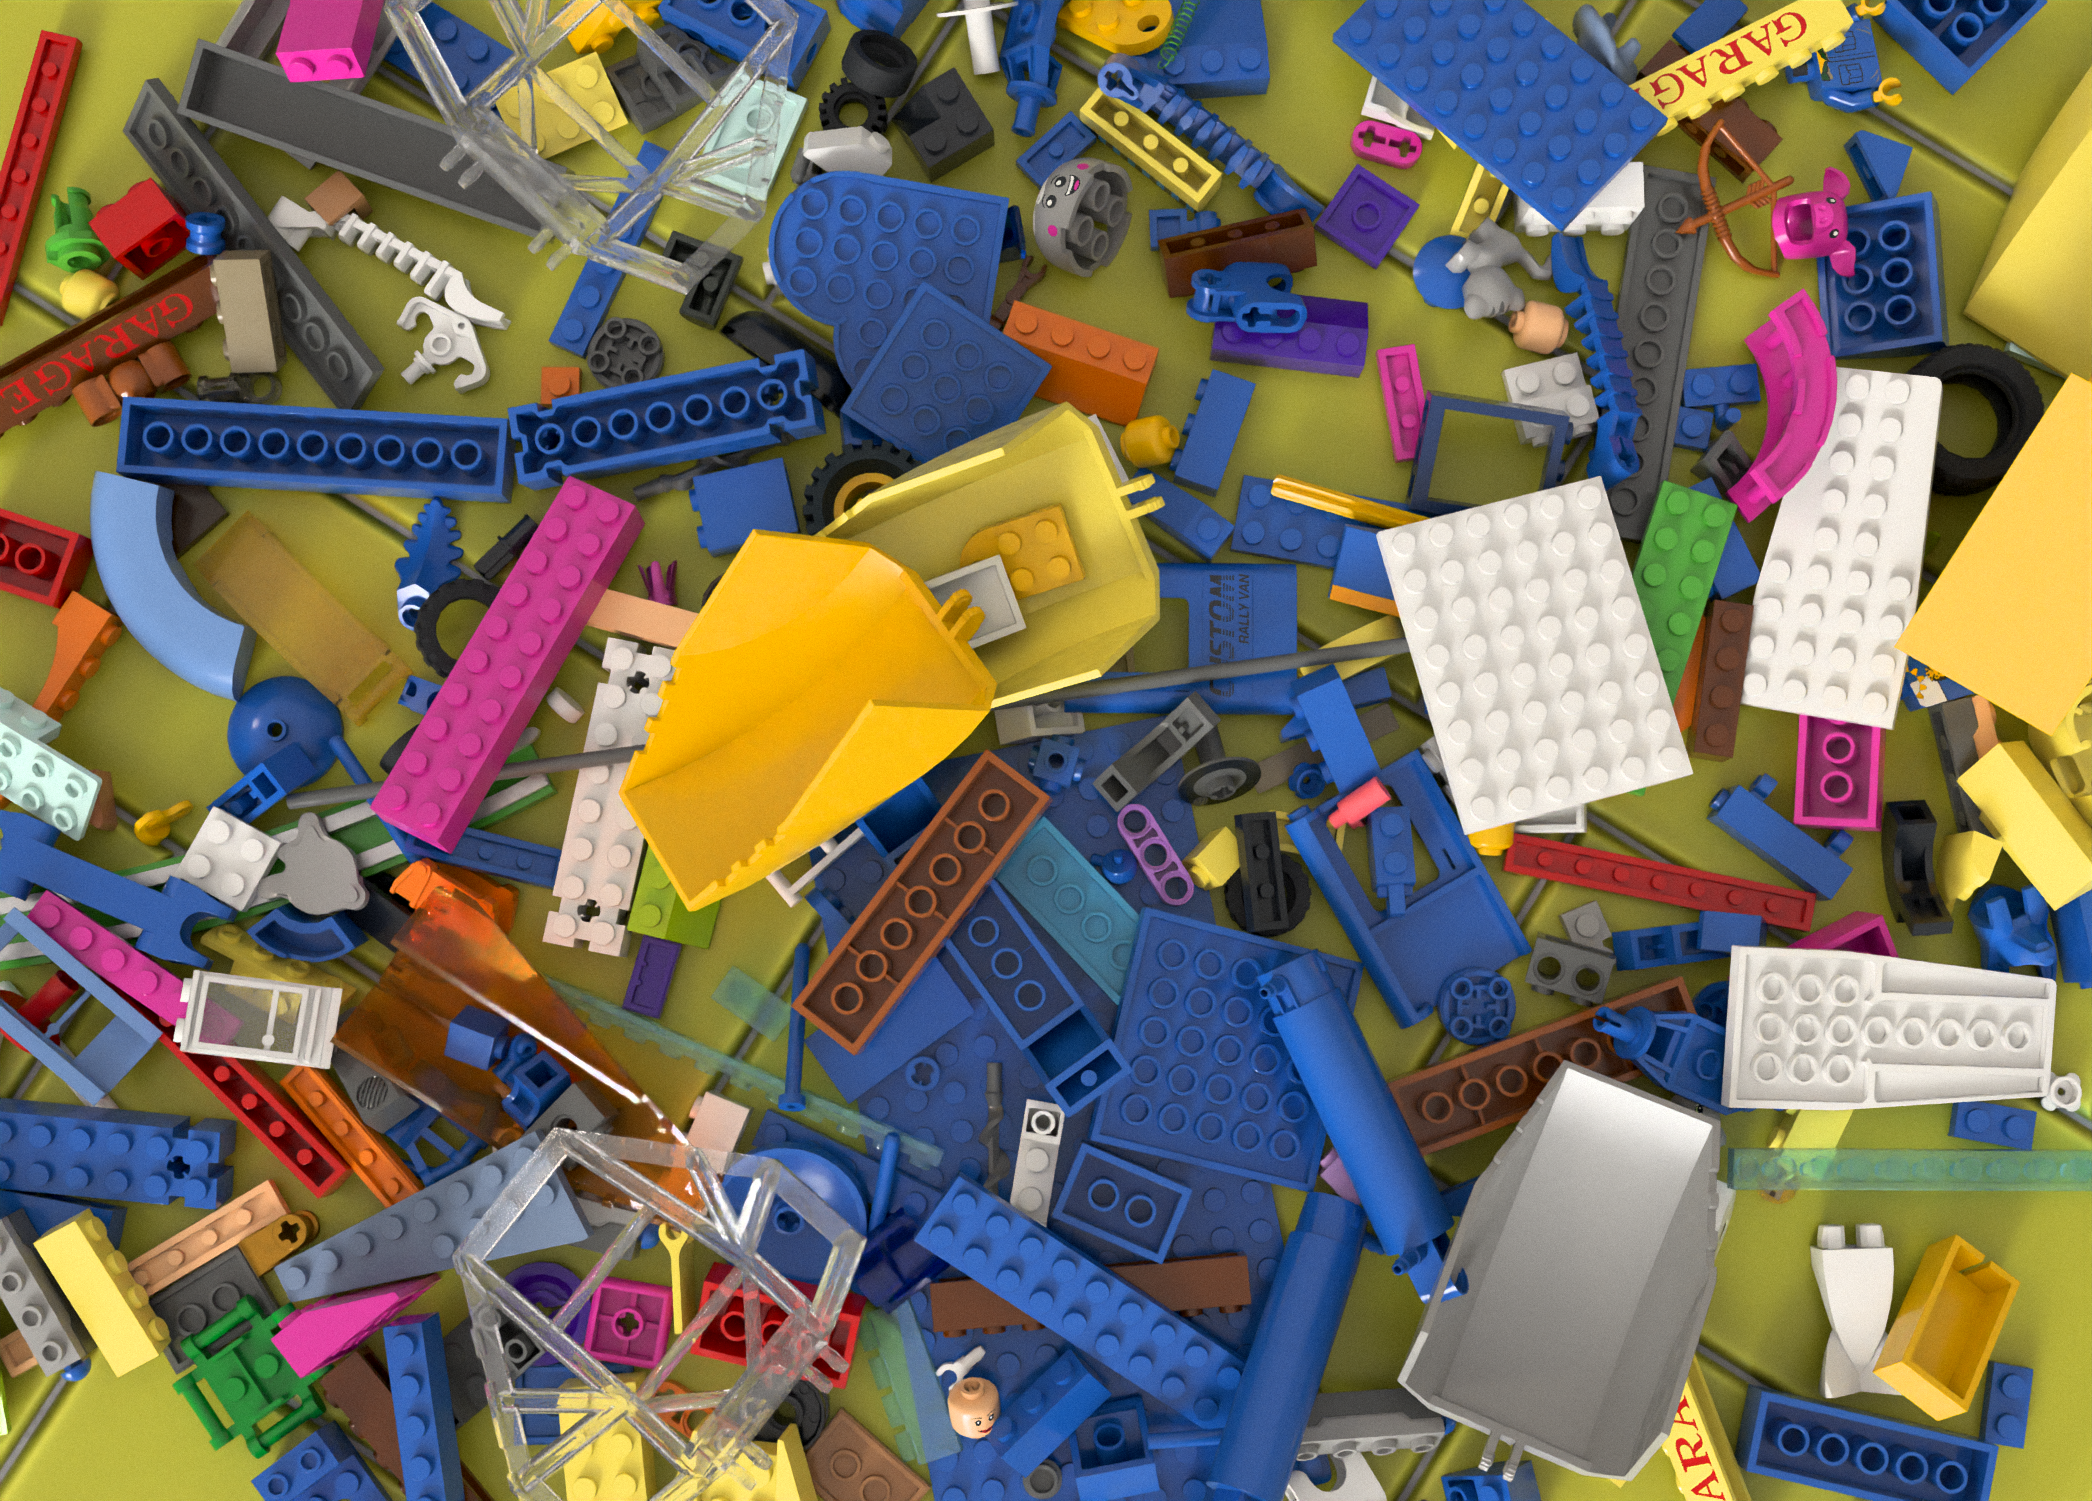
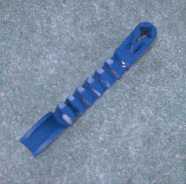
[1098,53,1324,222]

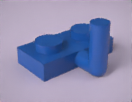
[1680,363,1761,432]

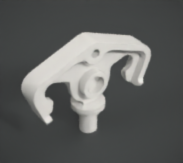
[396,296,490,394]

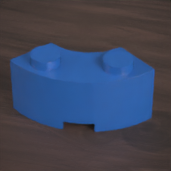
[246,902,369,963]

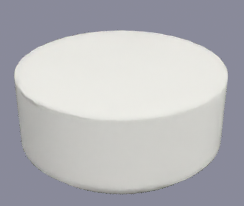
[546,687,585,723]

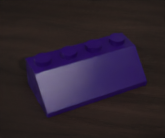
[1209,295,1369,378]

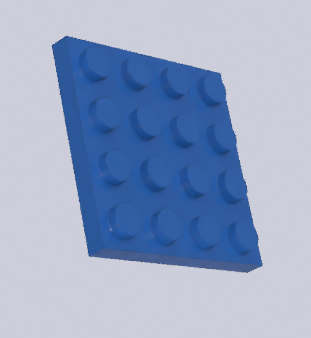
[840,280,1052,464]

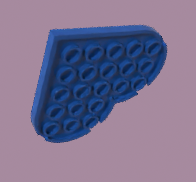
[768,171,1009,389]

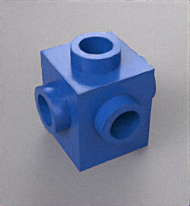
[1027,734,1086,793]

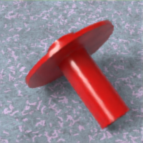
[0,970,79,1054]

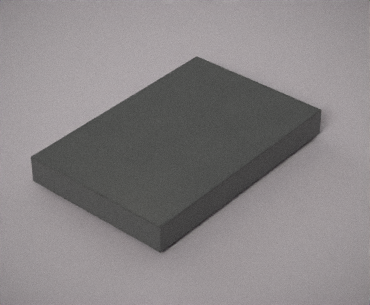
[149,1245,281,1375]

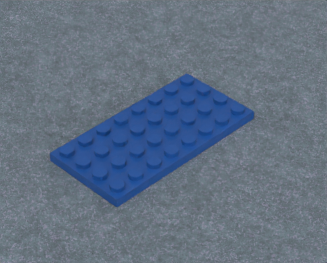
[1332,0,1668,232]

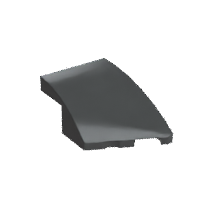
[604,23,739,135]

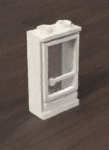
[173,970,343,1069]

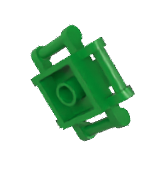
[172,1294,335,1459]

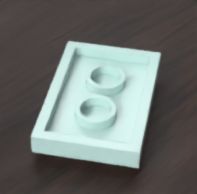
[694,71,809,204]

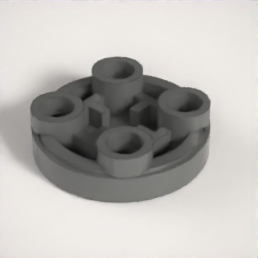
[587,317,665,388]

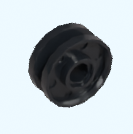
[743,1371,830,1450]

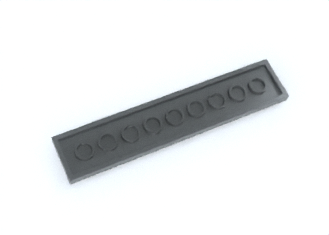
[123,78,385,410]
[1588,165,1716,544]

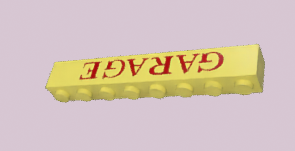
[1629,0,1854,136]
[1661,1354,1752,1501]

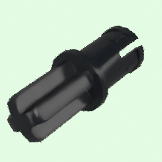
[474,513,538,581]

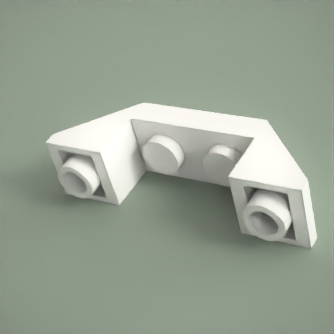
[1010,1099,1065,1227]

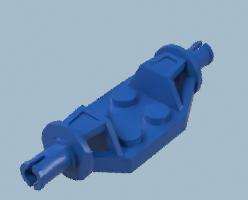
[999,0,1066,137]
[1593,1006,1785,1115]

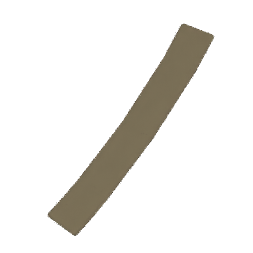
[1255,703,1399,794]

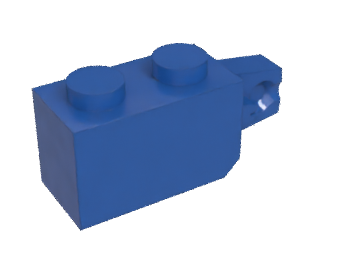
[1365,806,1416,919]

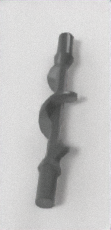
[633,432,802,502]
[978,1062,1011,1196]

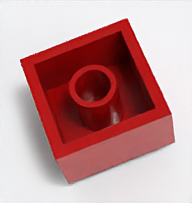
[88,177,190,280]

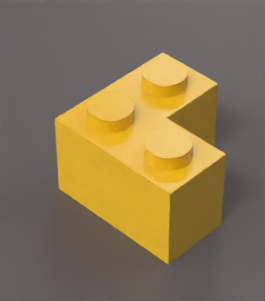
[555,0,662,54]

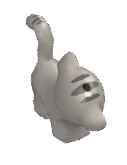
[1445,216,1553,320]

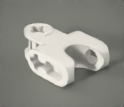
[1285,1452,1387,1501]

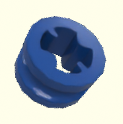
[905,1056,941,1092]

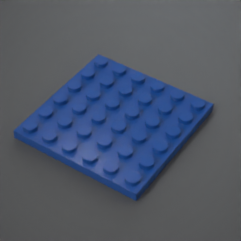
[1087,907,1364,1192]

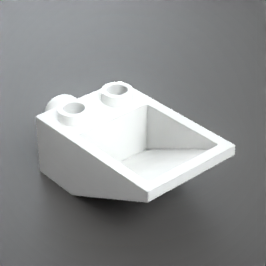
[924,554,1027,649]

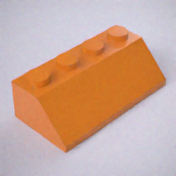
[1003,300,1159,428]

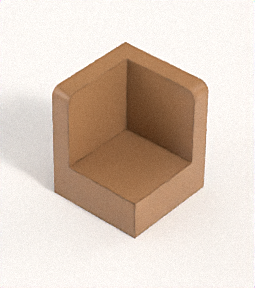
[304,170,373,226]

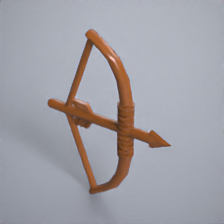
[1675,119,1794,278]

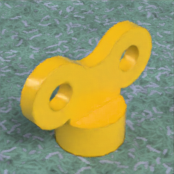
[134,800,193,846]

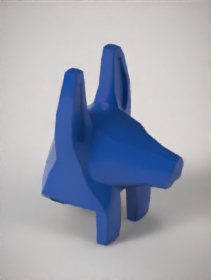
[1968,883,2058,981]

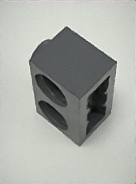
[1525,932,1615,1007]

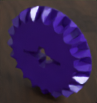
[497,1261,591,1366]

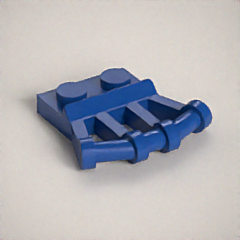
[383,1059,504,1187]

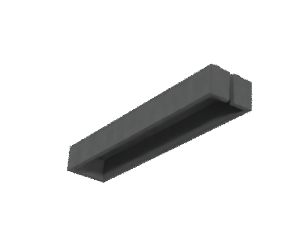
[177,38,575,244]

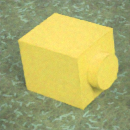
[1181,826,1240,891]

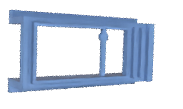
[0,907,163,1106]

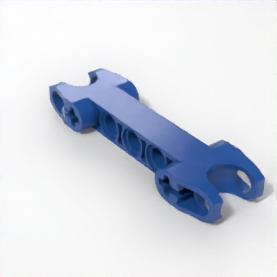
[0,810,238,971]

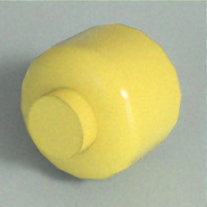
[60,269,122,320]

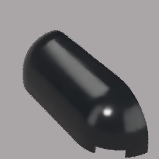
[719,311,852,418]
[345,869,476,981]

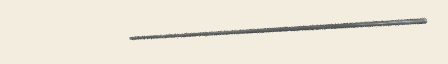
[286,637,1410,810]

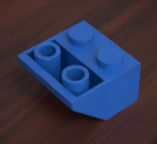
[1441,1460,1541,1501]

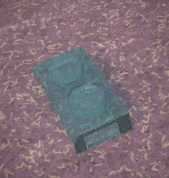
[710,965,791,1042]

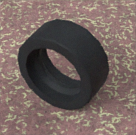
[842,29,918,98]

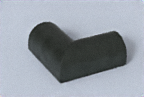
[658,230,744,330]

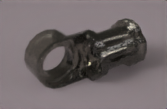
[197,372,282,405]

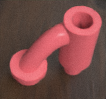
[1328,776,1391,830]

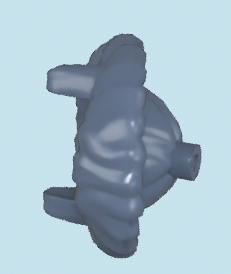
[1572,4,1641,86]

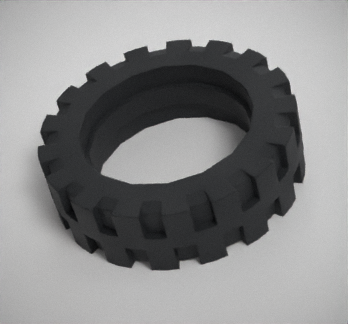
[414,579,500,678]

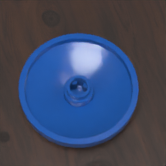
[711,1142,869,1287]

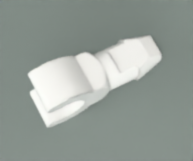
[936,1346,986,1391]

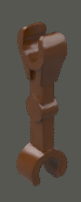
[989,255,1047,332]

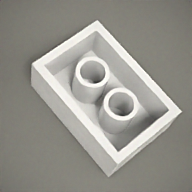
[1513,162,1645,237]

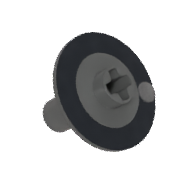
[1177,725,1261,806]

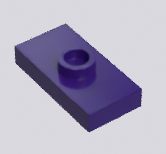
[622,935,683,1019]

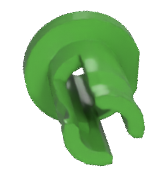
[45,187,110,273]

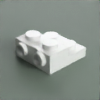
[1501,352,1599,448]

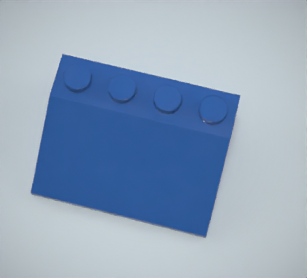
[1114,0,1270,99]
[1817,191,1949,360]

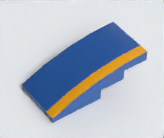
[1327,524,1400,617]

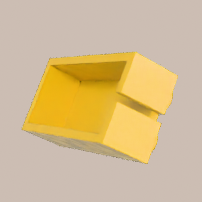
[1872,1234,2021,1421]

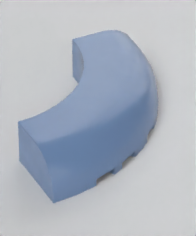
[90,471,258,702]

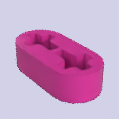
[1350,120,1422,169]

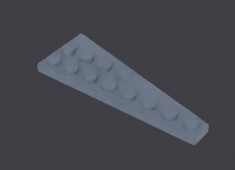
[273,1128,595,1303]

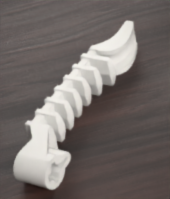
[267,196,512,330]

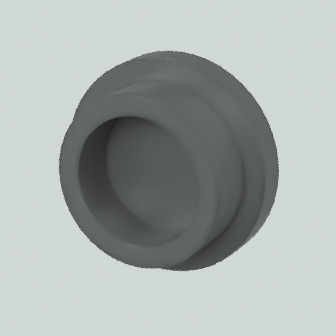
[1023,1458,1062,1499]

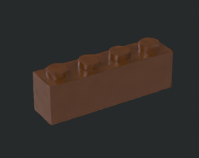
[1636,40,1783,184]
[1157,208,1317,298]
[1686,600,1754,762]

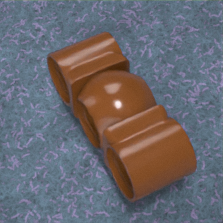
[72,341,192,427]

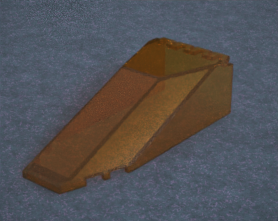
[330,886,724,1233]

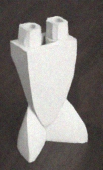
[1810,1223,1902,1398]

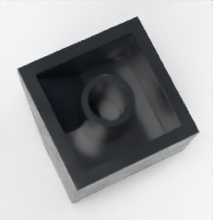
[892,67,995,183]

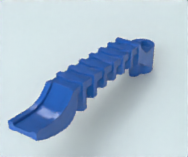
[1551,232,1643,491]

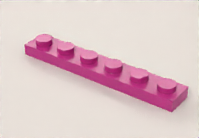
[27,890,244,1045]

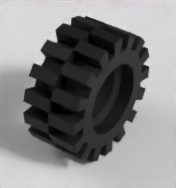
[819,77,888,135]

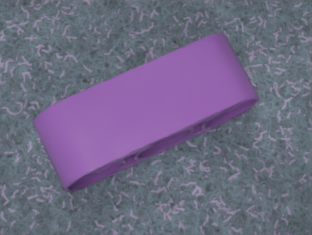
[1117,804,1194,907]

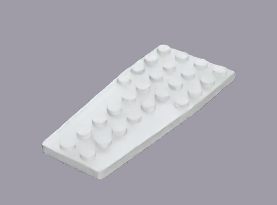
[1740,367,1943,730]
[1721,945,2057,1110]

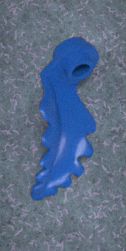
[394,497,464,631]

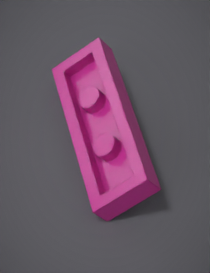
[1375,344,1425,463]

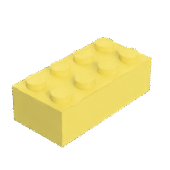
[556,1371,658,1501]

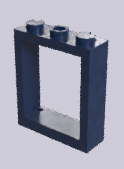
[1405,389,1573,515]

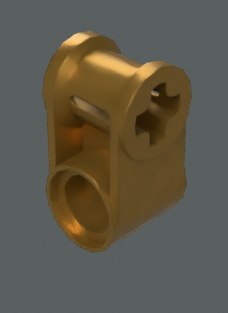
[238,1210,320,1278]

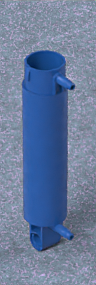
[1257,948,1469,1305]
[1206,1192,1385,1501]

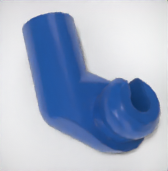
[492,1033,538,1084]

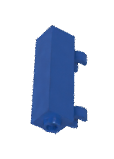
[1707,773,1854,901]

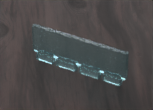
[859,1298,964,1465]

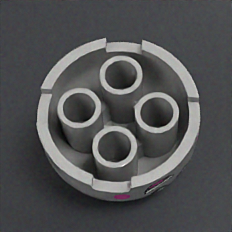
[1033,157,1133,277]

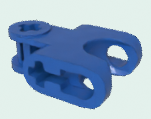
[1186,262,1307,333]

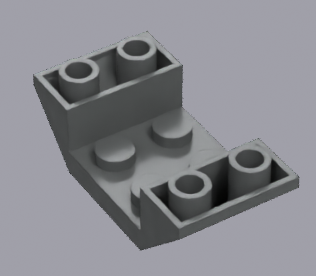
[388,1288,549,1431]

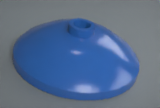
[227,676,344,789]

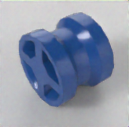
[185,212,225,255]

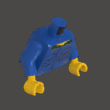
[1785,0,1903,114]

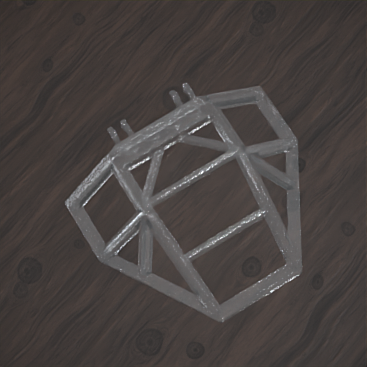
[384,0,799,295]
[452,1127,868,1501]

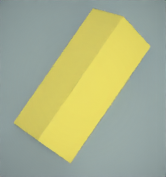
[1957,741,2092,911]

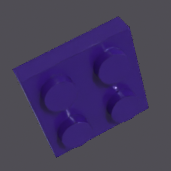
[1314,164,1420,270]

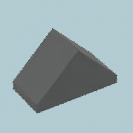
[1689,430,1752,503]

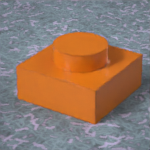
[541,367,582,408]

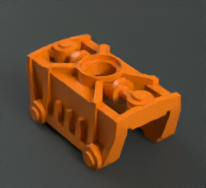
[389,857,519,951]

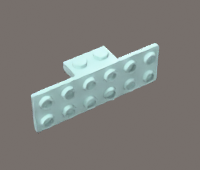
[0,687,102,841]

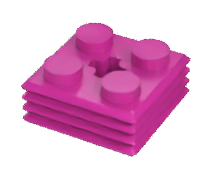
[582,1275,673,1370]

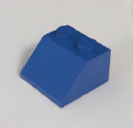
[1069,1396,1160,1501]

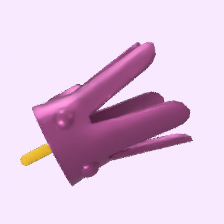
[637,560,678,607]

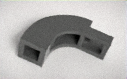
[1092,691,1221,812]

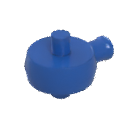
[1090,849,1138,884]

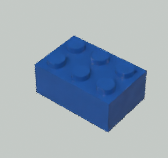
[1051,1140,1193,1264]

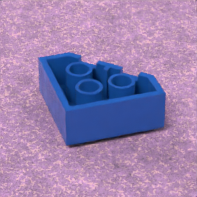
[1872,0,2047,95]

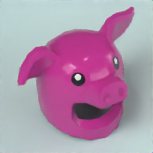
[1772,166,1856,277]

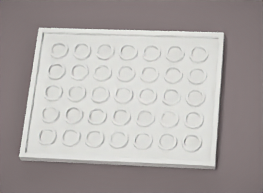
[1376,476,1693,835]

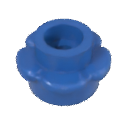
[1288,762,1326,799]

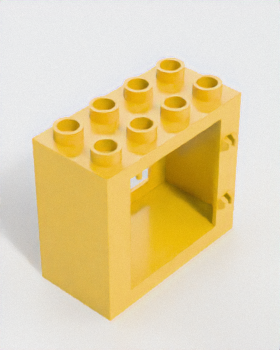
[1894,372,2092,736]

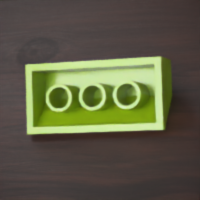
[627,845,722,949]

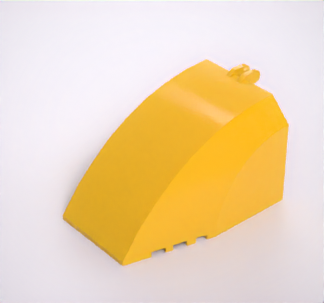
[618,529,997,911]

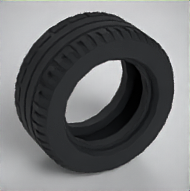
[1905,343,2045,497]

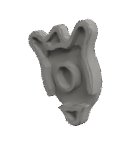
[257,812,369,916]

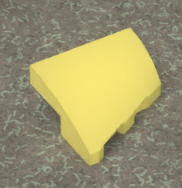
[1936,831,2004,914]

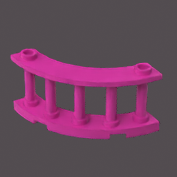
[1725,288,1837,523]

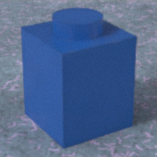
[444,1005,511,1071]

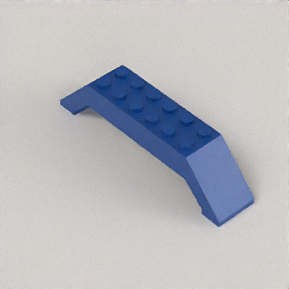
[855,777,1134,1118]

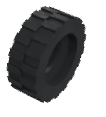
[1224,854,1312,937]

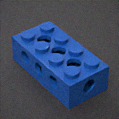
[658,0,831,92]

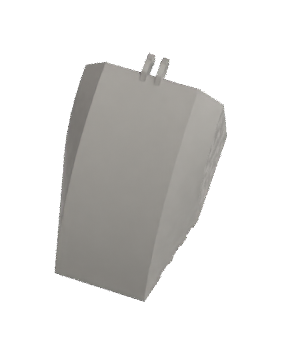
[1397,1060,1721,1482]

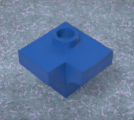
[501,1050,572,1132]

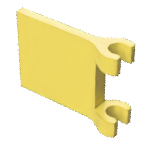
[658,1217,703,1334]

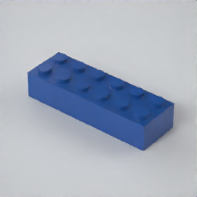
[1734,1384,1999,1501]

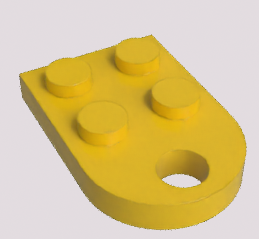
[1057,0,1175,56]
[960,503,1086,600]

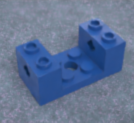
[251,1420,393,1501]

